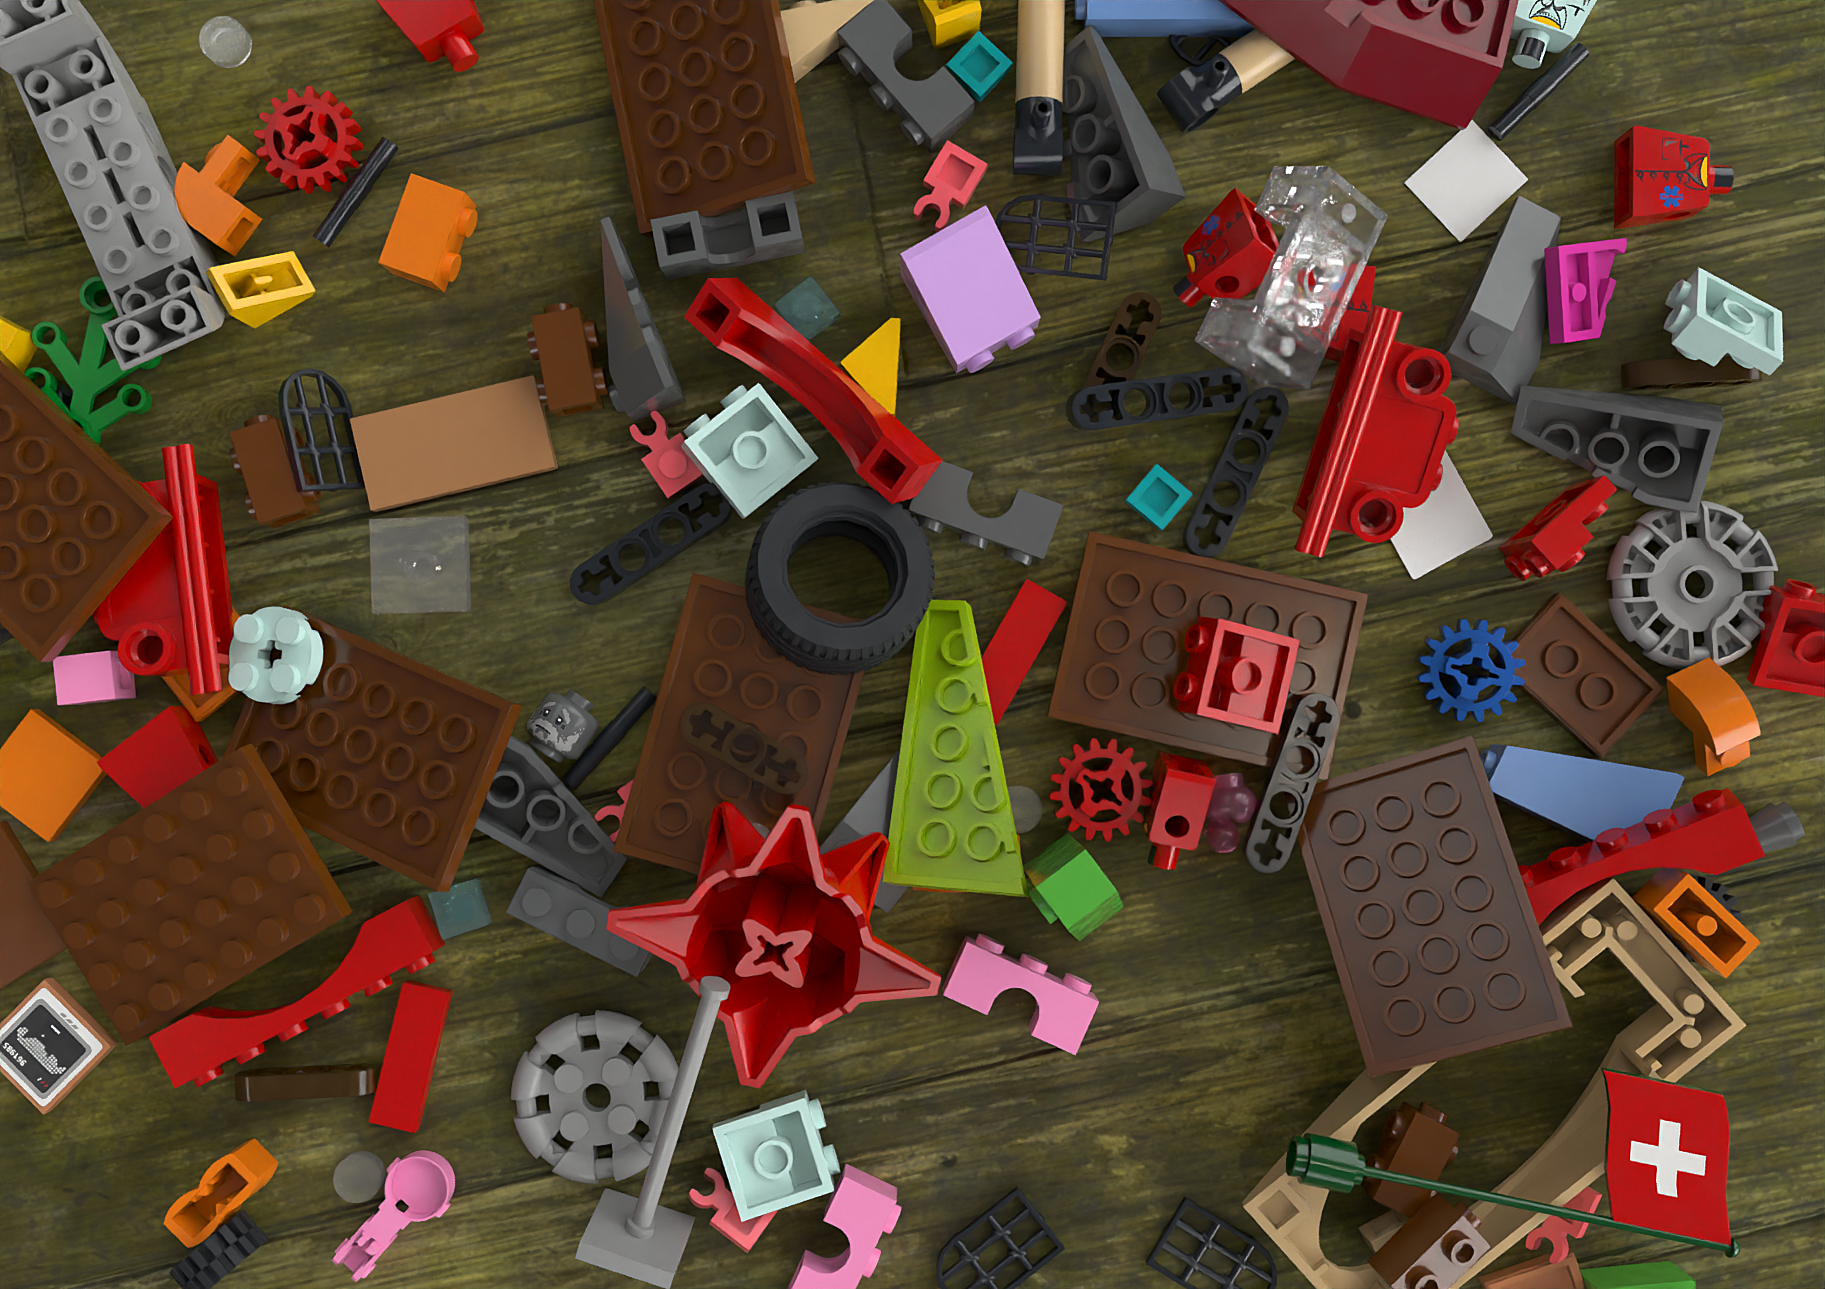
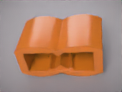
[164,1138,278,1248]

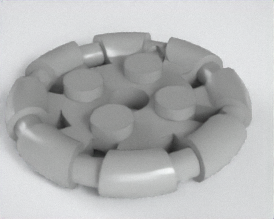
[1606,500,1778,670]
[511,1010,679,1184]

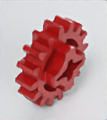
[254,86,364,194]
[1048,738,1153,842]

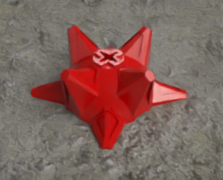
[606,802,941,1088]

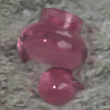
[1204,773,1258,853]

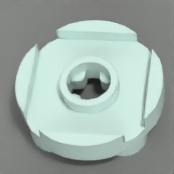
[228,607,323,704]

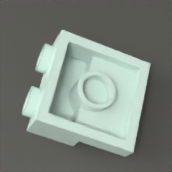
[1664,267,1783,375]
[681,383,819,519]
[712,1090,841,1222]

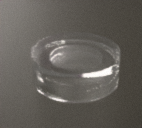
[199,16,252,68]
[1007,785,1042,833]
[333,1151,386,1203]

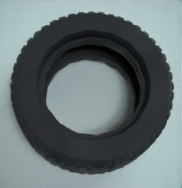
[745,481,935,675]

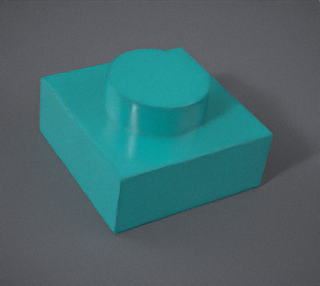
[946,31,1013,103]
[1124,464,1193,532]

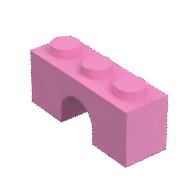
[942,934,1099,1055]
[787,1164,902,1289]

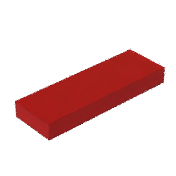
[981,579,1068,725]
[369,980,453,1133]

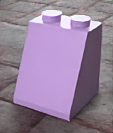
[900,205,1041,373]

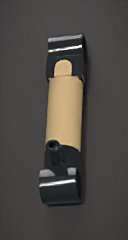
[1012,0,1065,176]
[1157,29,1296,134]

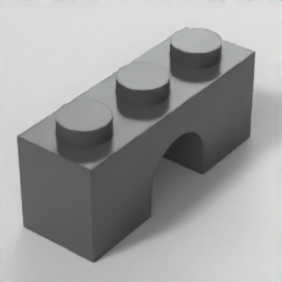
[837,0,975,153]
[650,191,806,280]
[908,461,1063,567]
[506,864,652,977]

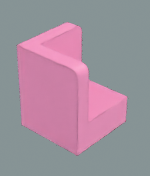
[53,651,136,705]

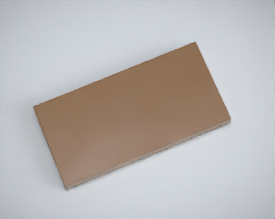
[350,375,558,512]

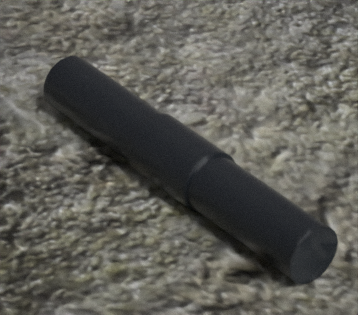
[1488,43,1589,141]
[313,137,399,247]
[562,686,657,790]

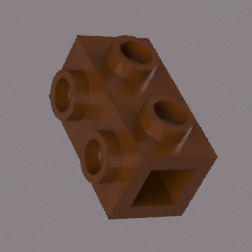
[527,303,609,418]
[229,415,321,528]
[1361,1101,1460,1218]
[1367,1193,1491,1289]

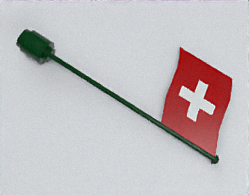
[1286,1067,1740,1258]

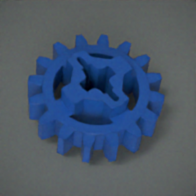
[1416,618,1526,722]

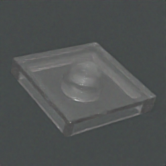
[369,516,471,615]

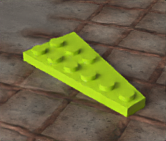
[882,600,1029,897]

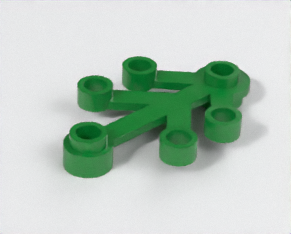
[24,276,162,445]

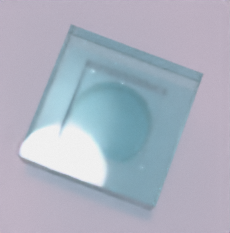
[774,276,841,341]
[428,878,492,940]

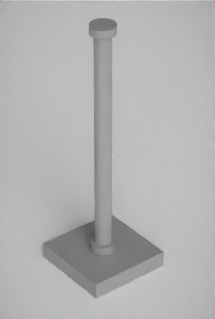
[575,976,731,1289]

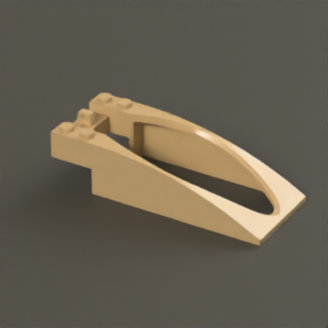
[1242,877,1746,1289]

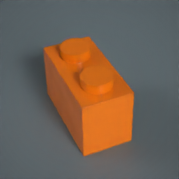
[378,173,478,293]
[1632,867,1761,978]

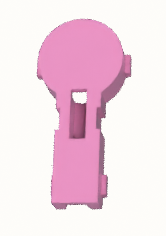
[331,1150,455,1282]

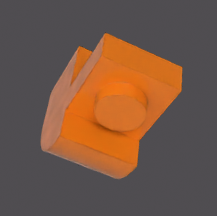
[174,135,263,256]
[1666,657,1761,776]

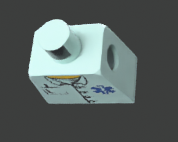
[1510,0,1597,69]

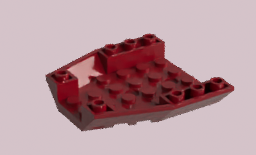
[1218,0,1519,130]

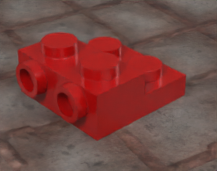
[1498,475,1617,581]
[1746,579,1825,697]
[1173,616,1300,734]

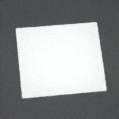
[1405,120,1528,242]

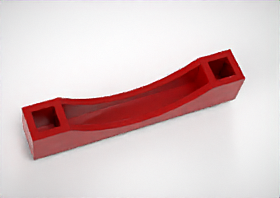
[684,278,943,504]
[1518,788,1765,926]
[148,895,446,1088]

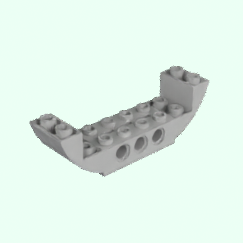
[0,0,225,371]

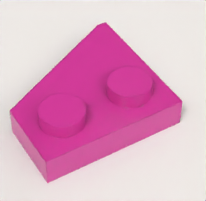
[1544,238,1627,344]

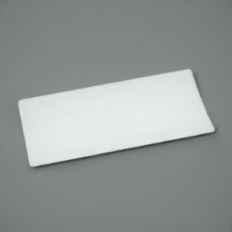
[1390,450,1493,579]

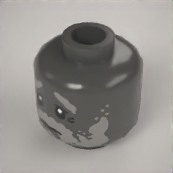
[526,689,599,763]

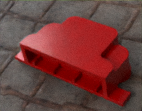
[1292,304,1459,557]
[93,444,234,696]

